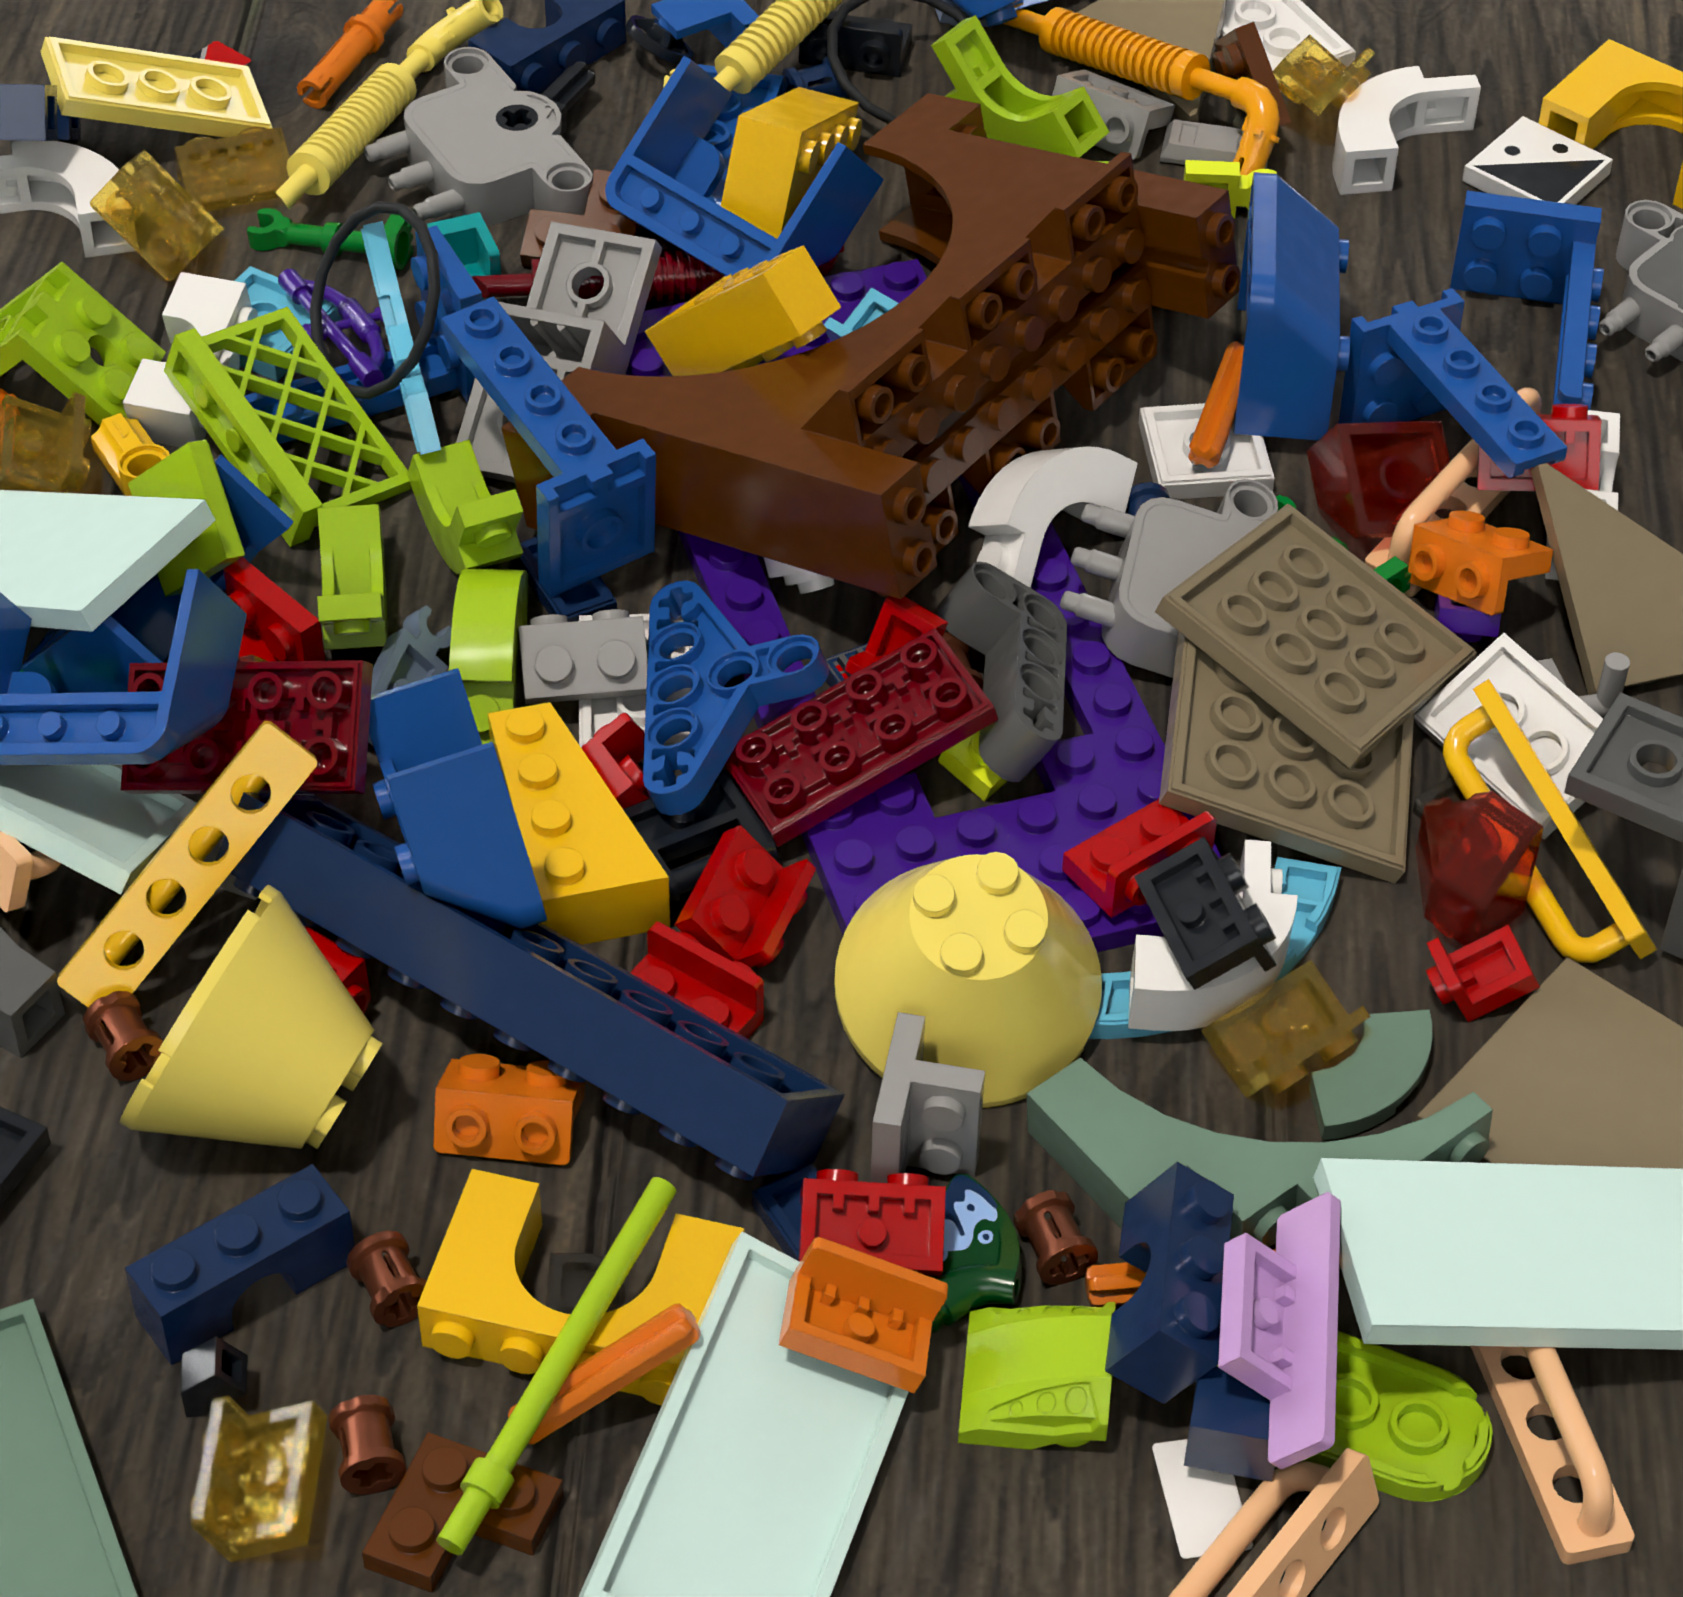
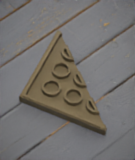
[1077,0,1227,123]
[1531,463,1683,695]

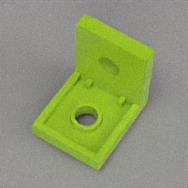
[0,262,166,426]

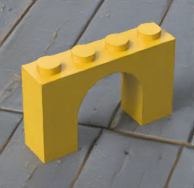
[1538,39,1683,209]
[417,1169,745,1406]

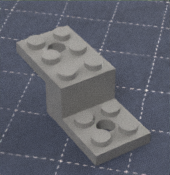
[456,221,662,483]

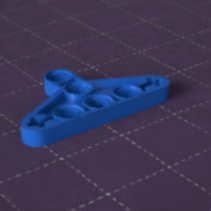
[643,580,829,816]

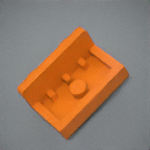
[1408,510,1553,616]
[433,1054,585,1165]
[778,1237,948,1393]

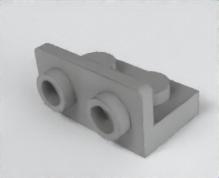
[1052,69,1175,160]

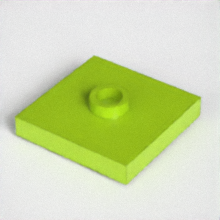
[128,440,245,597]

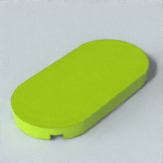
[1217,1331,1493,1502]

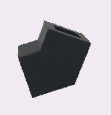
[181,1336,248,1418]

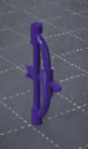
[278,268,386,388]

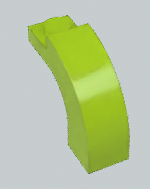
[931,15,1110,158]
[407,439,523,574]
[317,504,388,650]
[449,569,528,745]

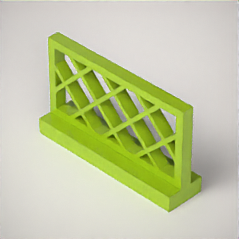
[164,307,411,547]

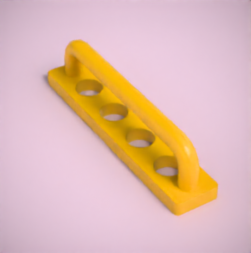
[1443,679,1658,963]
[57,721,317,1007]

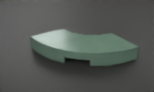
[1309,1009,1433,1141]

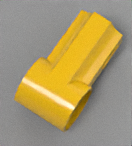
[91,413,170,496]

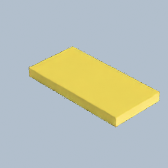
[41,37,273,143]

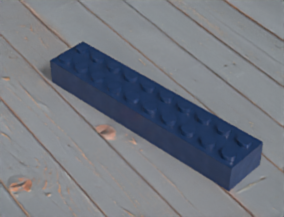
[215,792,845,1180]

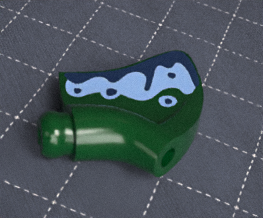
[929,1174,1022,1334]

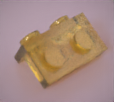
[1273,34,1375,116]
[0,392,91,493]
[1201,960,1371,1098]
[191,1395,328,1562]

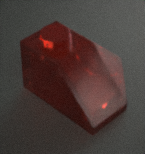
[1306,421,1450,539]
[1416,791,1544,946]

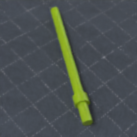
[436,1177,677,1555]

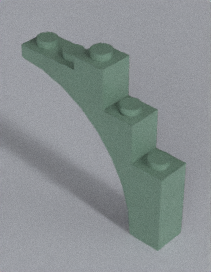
[1027,1057,1493,1268]

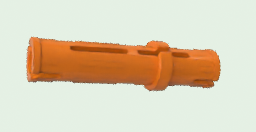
[297,0,404,109]

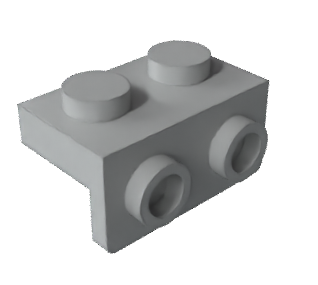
[519,609,648,705]

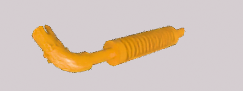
[1003,7,1280,175]

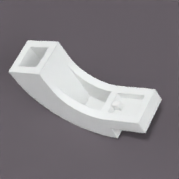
[1332,66,1481,195]
[0,141,140,258]
[968,446,1138,588]
[1128,839,1298,1031]

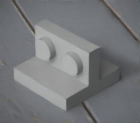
[871,1012,985,1183]

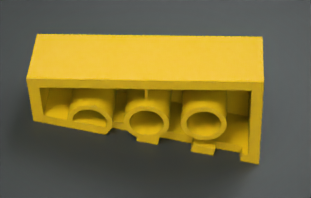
[721,87,862,239]
[645,245,841,376]
[488,702,670,945]

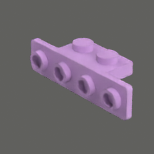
[1218,1192,1341,1469]

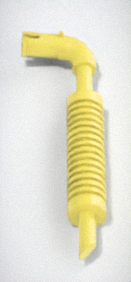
[275,0,503,209]
[663,0,843,94]

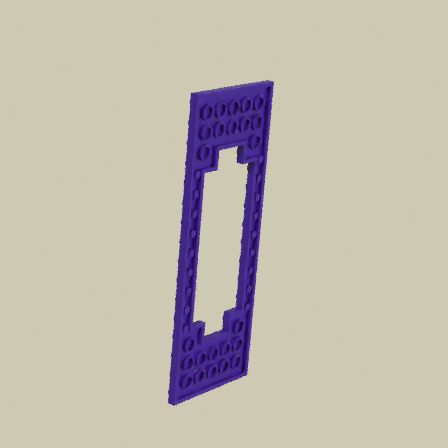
[626,259,1221,953]

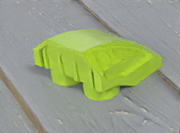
[958,1302,1116,1450]

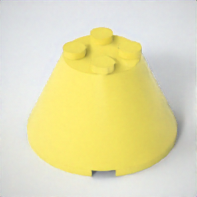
[834,852,1102,1108]
[119,884,383,1149]

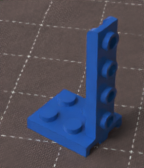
[1450,191,1604,410]
[245,225,483,444]
[1338,288,1568,478]
[441,296,656,598]

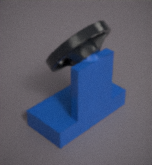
[625,0,759,65]

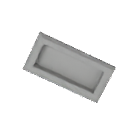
[1160,119,1268,169]

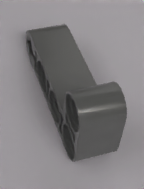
[936,561,1067,782]

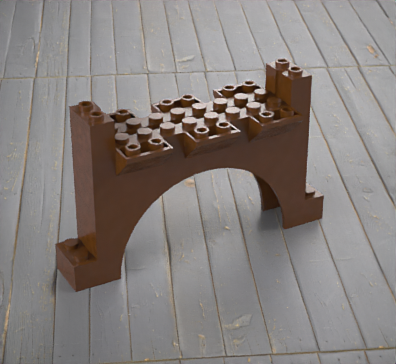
[501,93,1241,599]

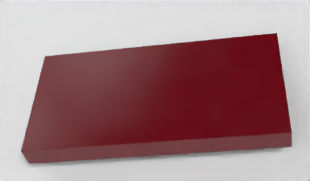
[724,628,999,847]
[120,660,373,794]

